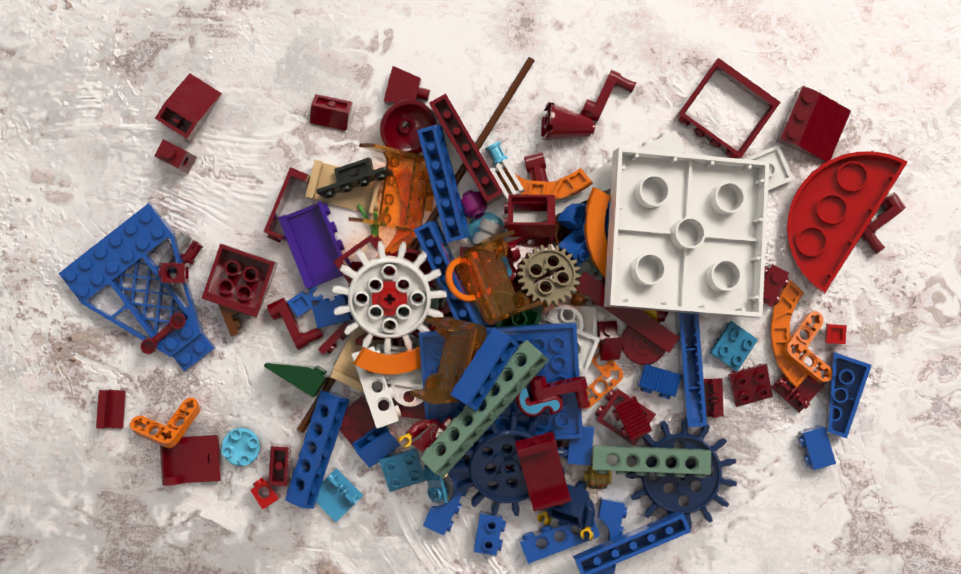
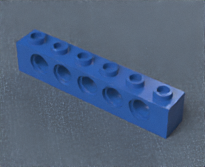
[417,125,471,243]
[285,390,350,509]

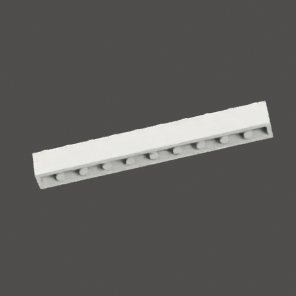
[503,130,686,222]

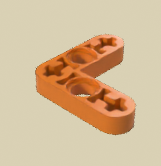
[783,311,832,383]
[584,344,623,409]
[130,397,201,448]

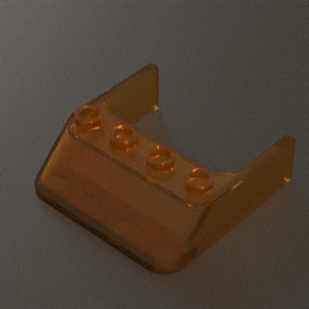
[348,143,429,232]

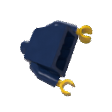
[537,481,595,541]

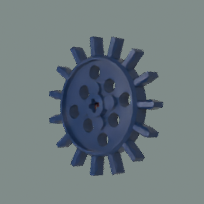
[453,411,565,516]
[625,417,737,530]

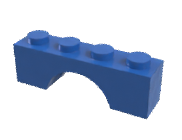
[423,457,470,535]
[593,497,627,574]

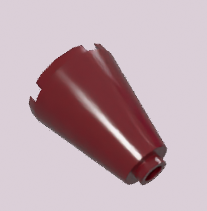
[541,102,596,140]

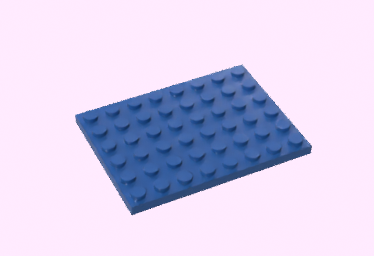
[419,322,583,441]

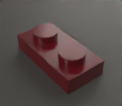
[318,322,349,355]

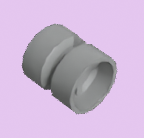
[471,218,504,253]

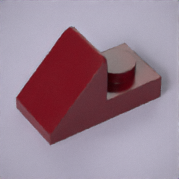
[597,321,624,361]

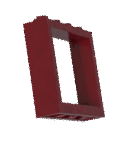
[676,58,781,159]

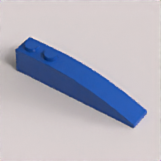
[675,312,707,427]

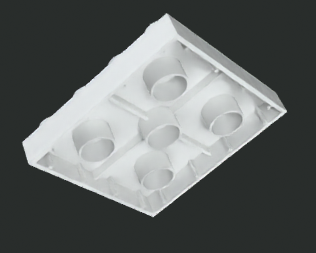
[604,147,769,318]

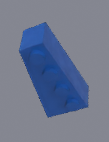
[826,352,872,438]

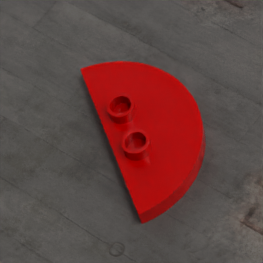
[787,151,908,295]

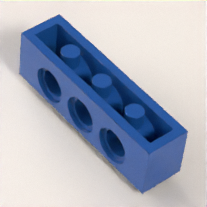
[558,201,610,267]
[519,520,600,564]

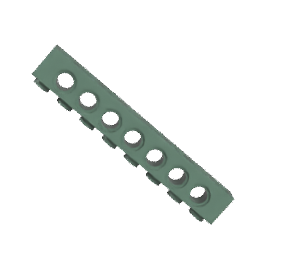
[420,340,549,478]

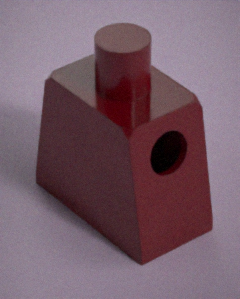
[384,66,431,105]
[154,139,197,174]

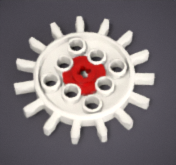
[333,241,447,354]

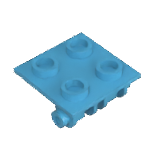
[710,321,758,371]
[379,448,426,492]
[423,464,449,503]
[316,468,363,522]

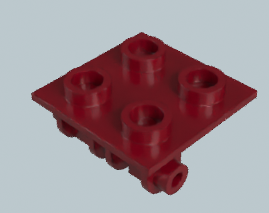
[728,364,773,407]
[771,374,825,413]
[685,378,724,418]

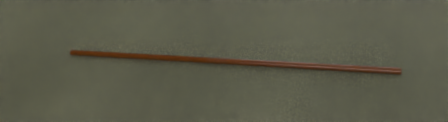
[297,57,535,433]

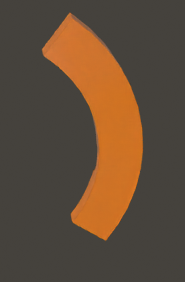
[496,167,593,201]
[584,187,611,280]
[770,280,808,388]
[353,325,447,375]

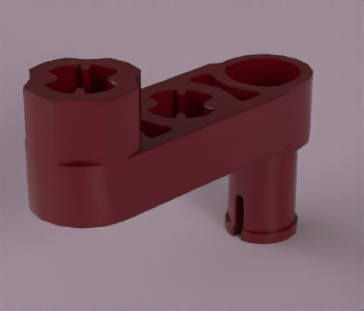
[580,69,637,122]
[861,192,906,254]
[267,297,324,350]
[529,375,590,409]

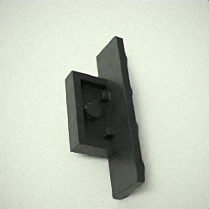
[316,157,393,198]

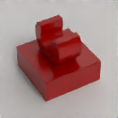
[825,324,847,344]

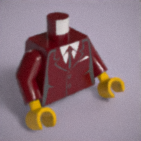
[397,416,453,479]

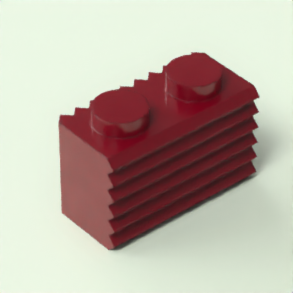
[612,395,652,441]
[268,444,292,486]

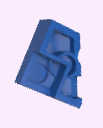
[558,203,587,232]

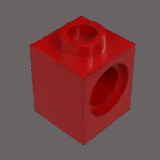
[250,478,281,510]

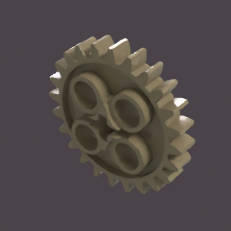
[517,244,581,308]

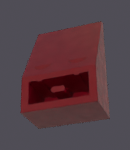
[154,73,222,142]

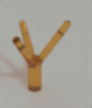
[418,175,434,212]

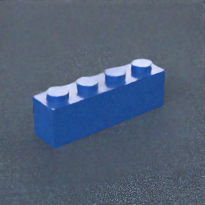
[450,328,519,411]

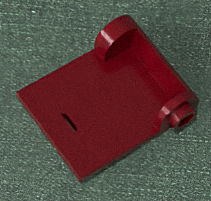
[504,237,567,298]
[160,435,221,486]

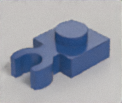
[287,286,323,318]

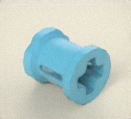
[485,141,508,166]

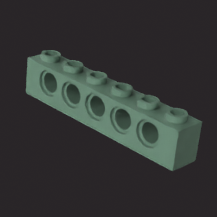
[592,445,711,478]

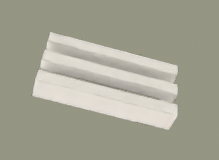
[490,159,525,200]

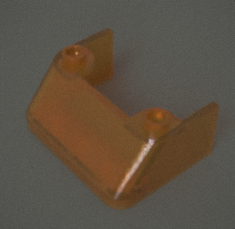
[461,230,542,325]
[410,317,487,405]

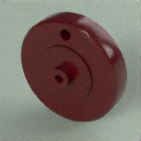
[621,325,665,365]

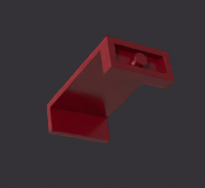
[263,167,310,243]
[515,432,571,511]

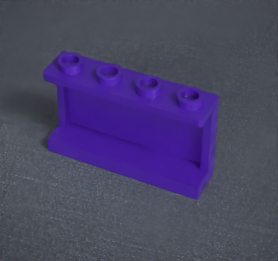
[278,201,352,289]

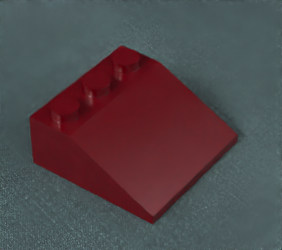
[776,86,851,162]
[201,243,279,317]

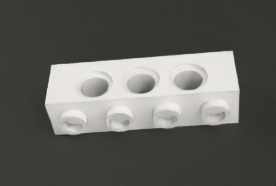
[352,346,402,429]

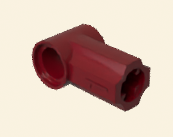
[524,152,548,182]

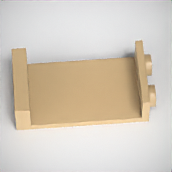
[305,160,385,215]
[330,321,394,393]

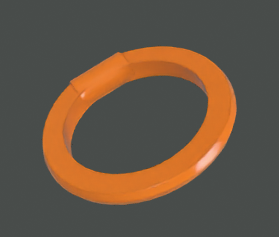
[445,256,486,302]

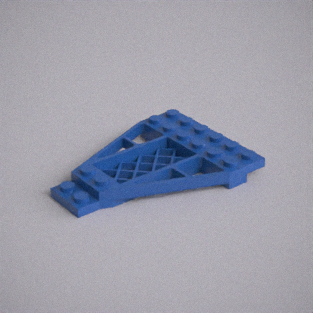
[58,203,216,372]

